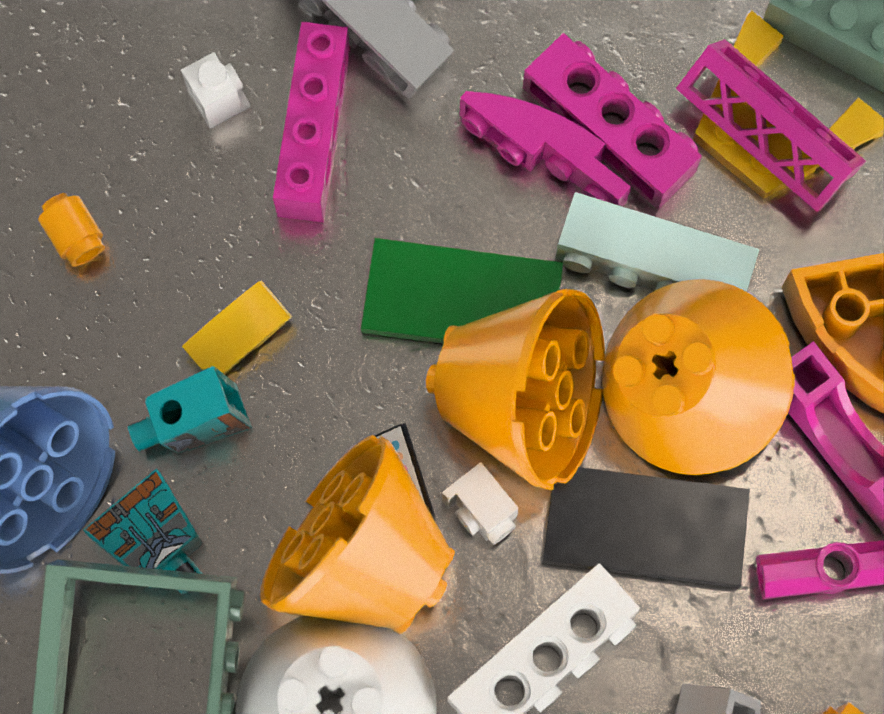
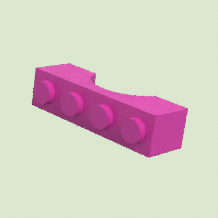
[788,341,884,534]

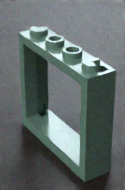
[32,559,245,714]

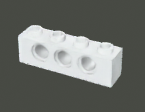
[448,563,640,714]

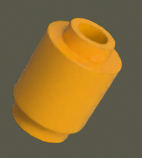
[38,193,105,267]

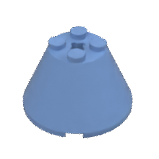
[0,386,116,574]

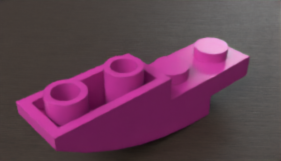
[460,91,631,207]

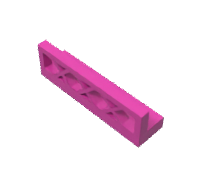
[675,39,866,212]

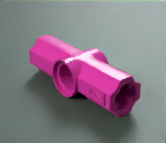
[756,540,884,599]

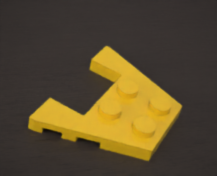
[693,10,884,199]

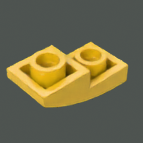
[182,280,292,375]

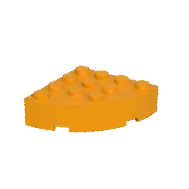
[782,253,884,414]

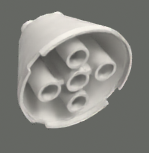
[236,616,437,714]

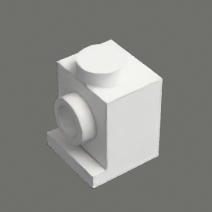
[181,52,251,129]
[442,462,518,545]

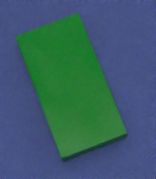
[361,238,563,344]

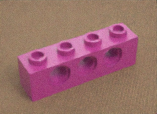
[273,22,350,223]
[523,33,702,210]

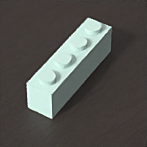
[555,192,759,292]

